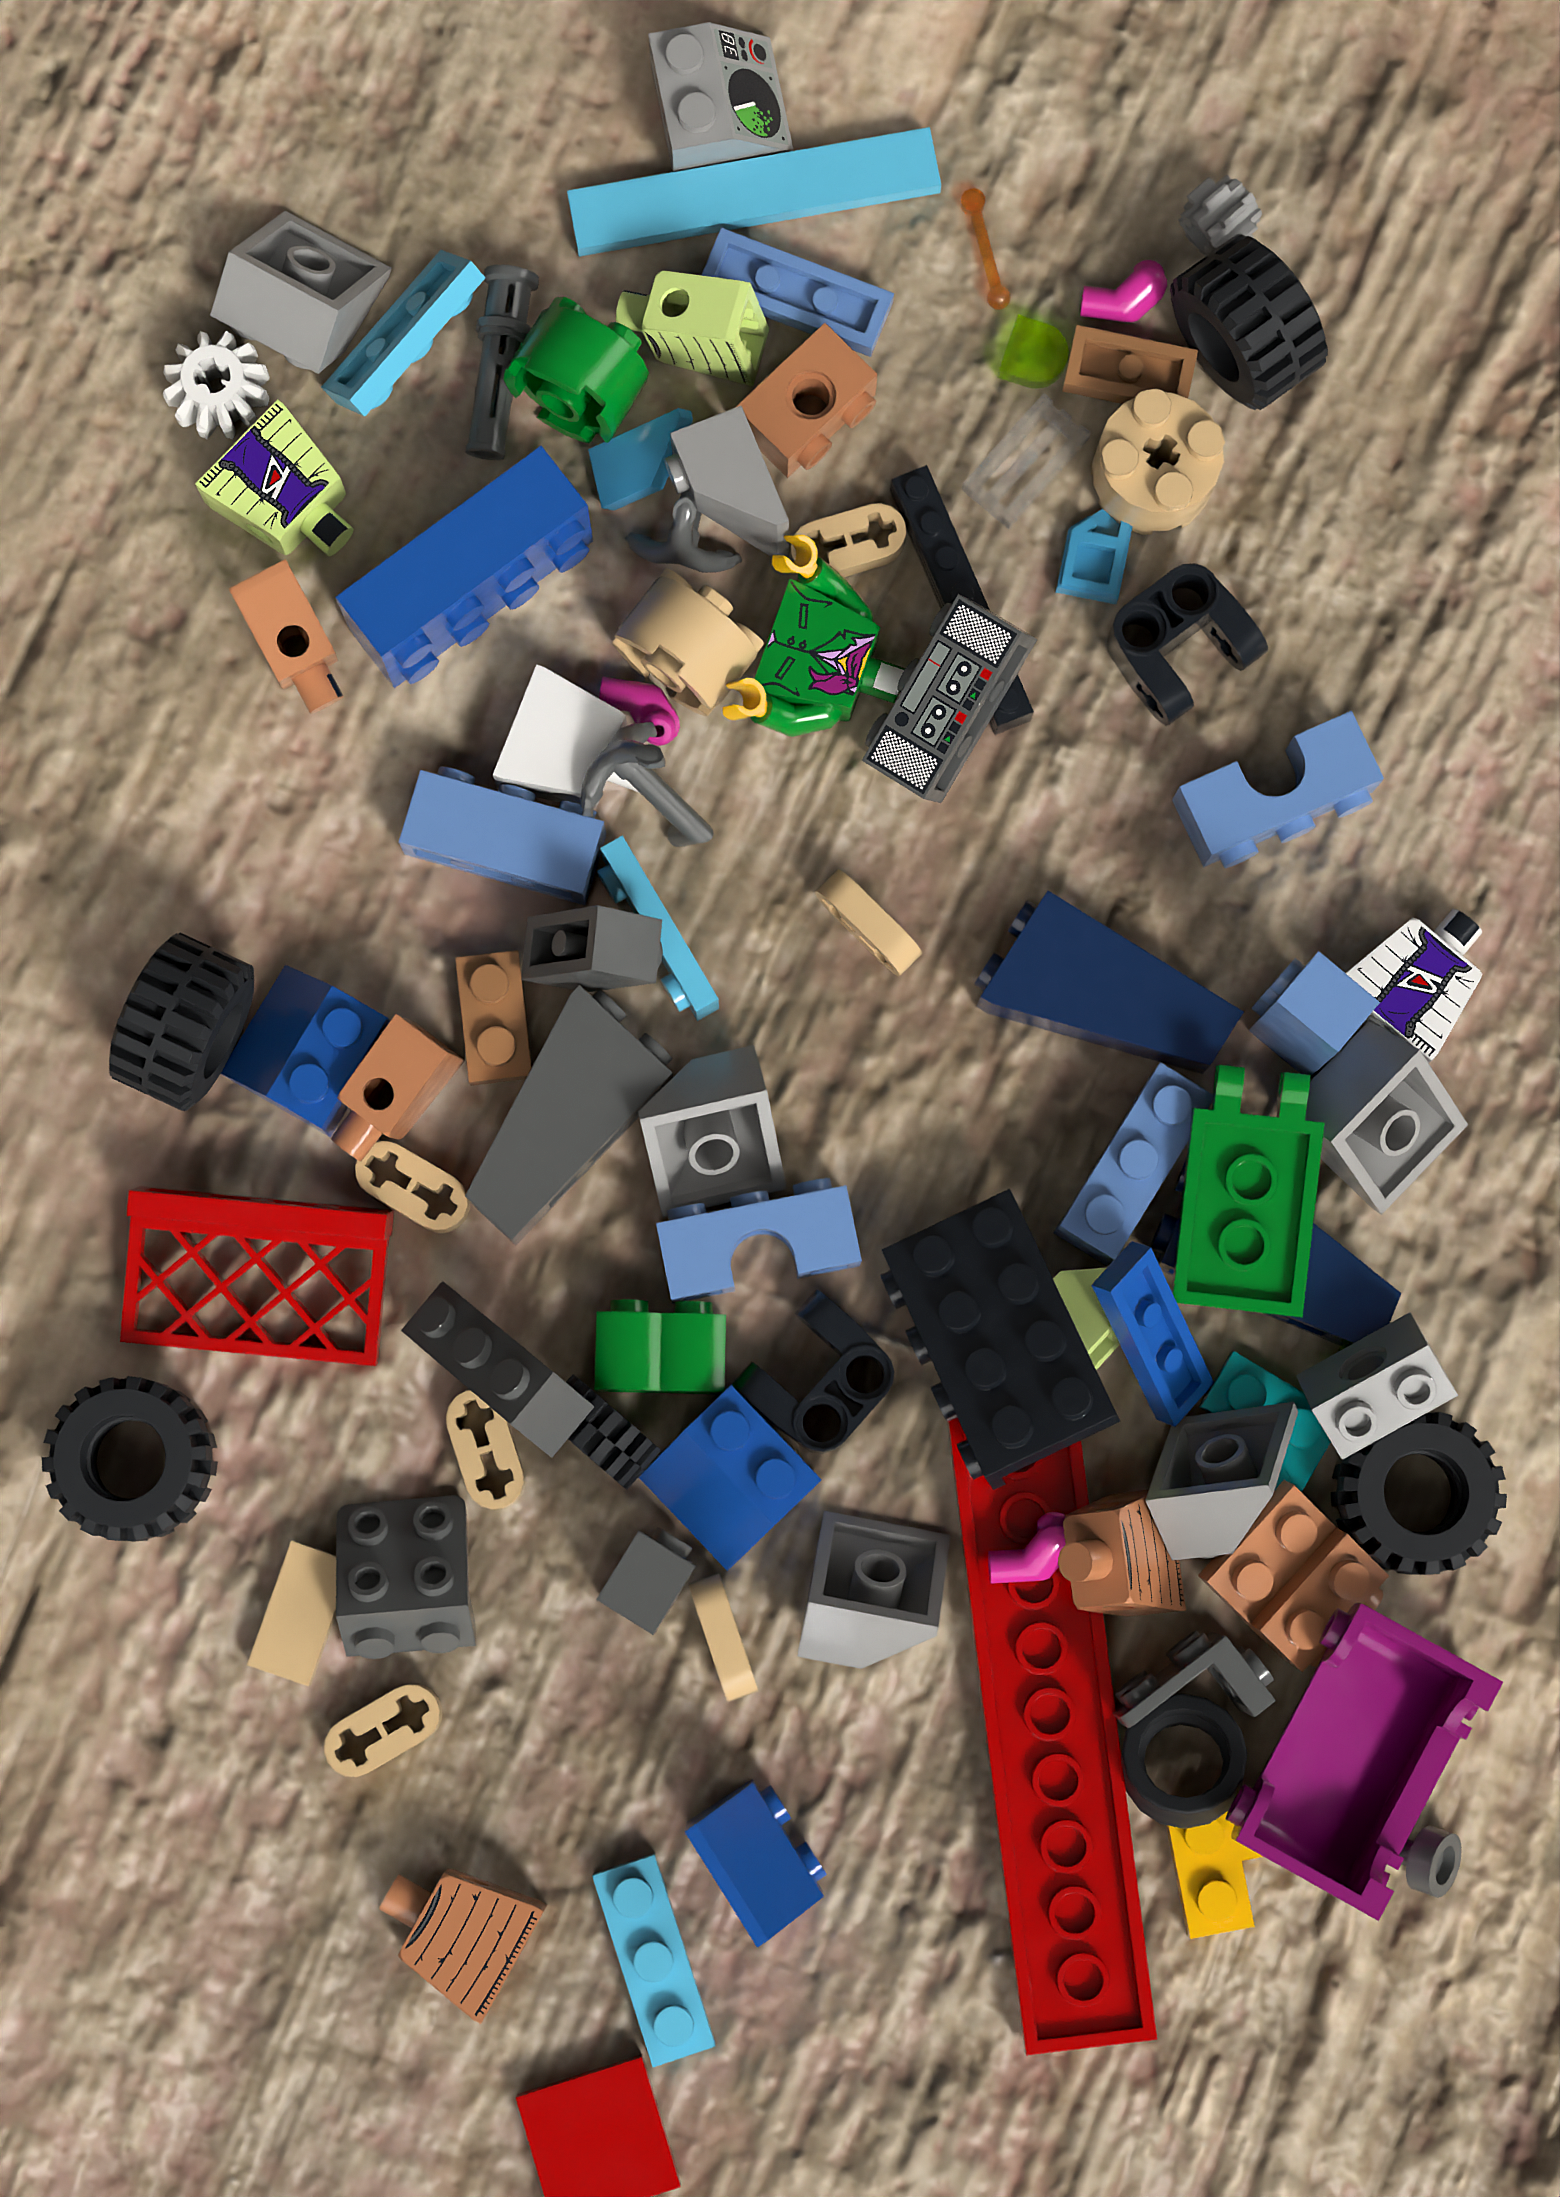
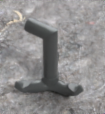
[625,490,742,573]
[580,722,714,848]

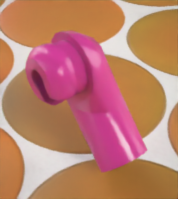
[1080,260,1168,322]
[599,676,680,746]
[988,1512,1066,1583]

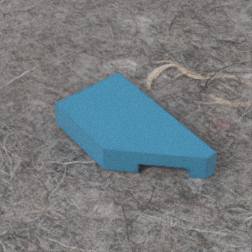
[588,408,693,511]
[1055,509,1133,605]

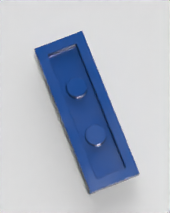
[1091,1241,1214,1427]

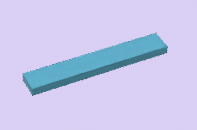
[567,127,941,257]

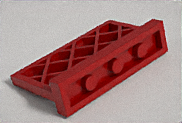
[120,1186,394,1366]

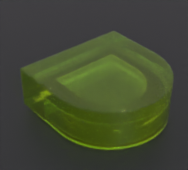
[997,314,1069,389]

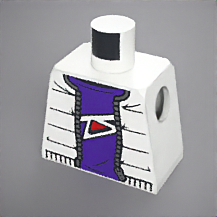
[1346,909,1483,1063]

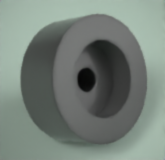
[1399,1826,1462,1898]

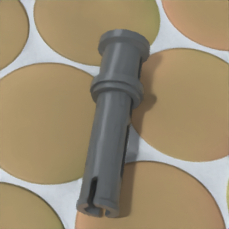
[465,265,539,460]

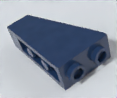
[974,890,1244,1074]
[1150,1158,1401,1348]

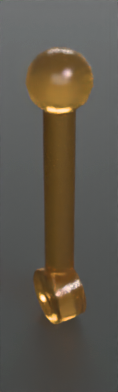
[961,188,1011,310]

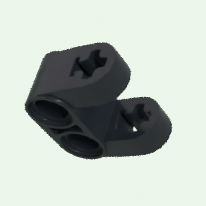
[1107,563,1268,726]
[730,1289,895,1454]

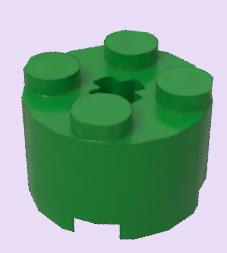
[504,296,649,444]

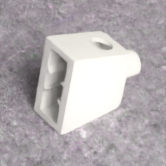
[493,664,638,808]

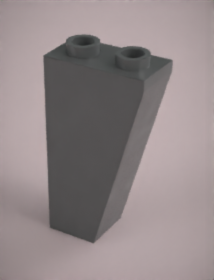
[465,985,673,1246]

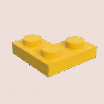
[1166,1811,1263,1939]

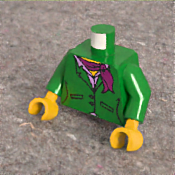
[723,535,906,737]

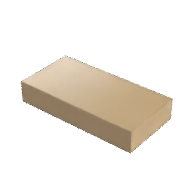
[247,1541,336,1686]

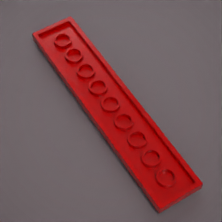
[947,1418,1157,2056]

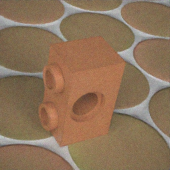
[735,323,878,478]

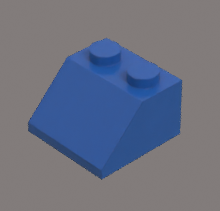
[221,965,390,1137]
[639,1385,822,1571]
[684,1779,827,1947]

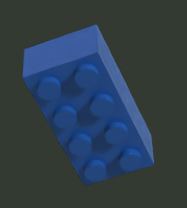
[335,446,593,688]

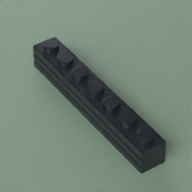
[890,465,1034,735]

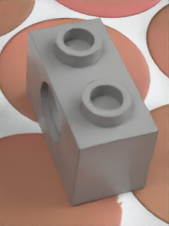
[1296,1312,1458,1459]

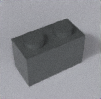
[521,905,663,992]
[596,1527,697,1635]

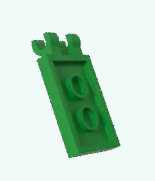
[1172,1065,1325,1318]

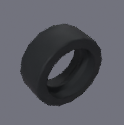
[1121,1694,1248,1829]

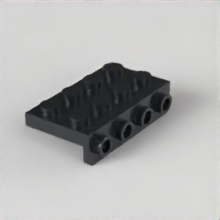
[880,1188,1121,1490]

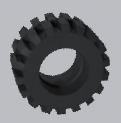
[1170,234,1328,410]
[109,932,254,1111]
[42,1376,218,1542]
[1331,1412,1507,1575]

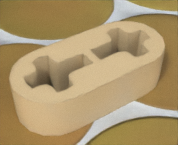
[790,503,906,577]
[815,869,922,976]
[355,1141,470,1233]
[446,1390,526,1510]
[688,1573,758,1702]
[324,1684,442,1777]

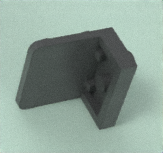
[336,1495,476,1659]
[1113,1631,1276,1728]

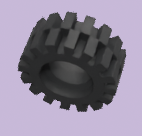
[566,1374,661,1490]

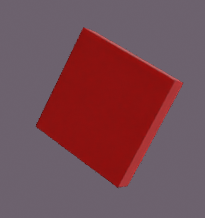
[515,2054,681,2197]

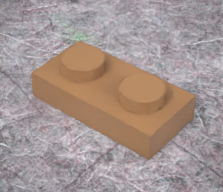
[1062,325,1198,404]
[455,950,532,1086]

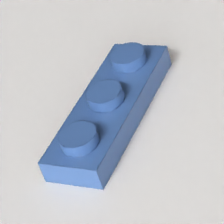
[702,228,894,357]

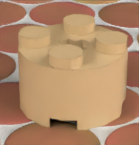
[1091,388,1225,535]
[612,568,764,716]

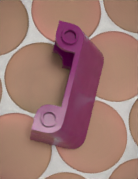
[1226,1603,1503,1921]

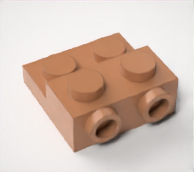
[1198,1480,1389,1673]

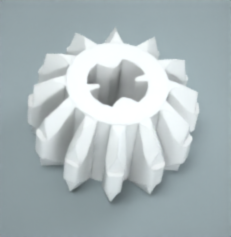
[163,331,270,440]

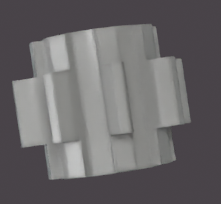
[1179,175,1262,256]

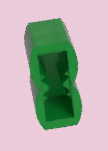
[594,1299,726,1395]

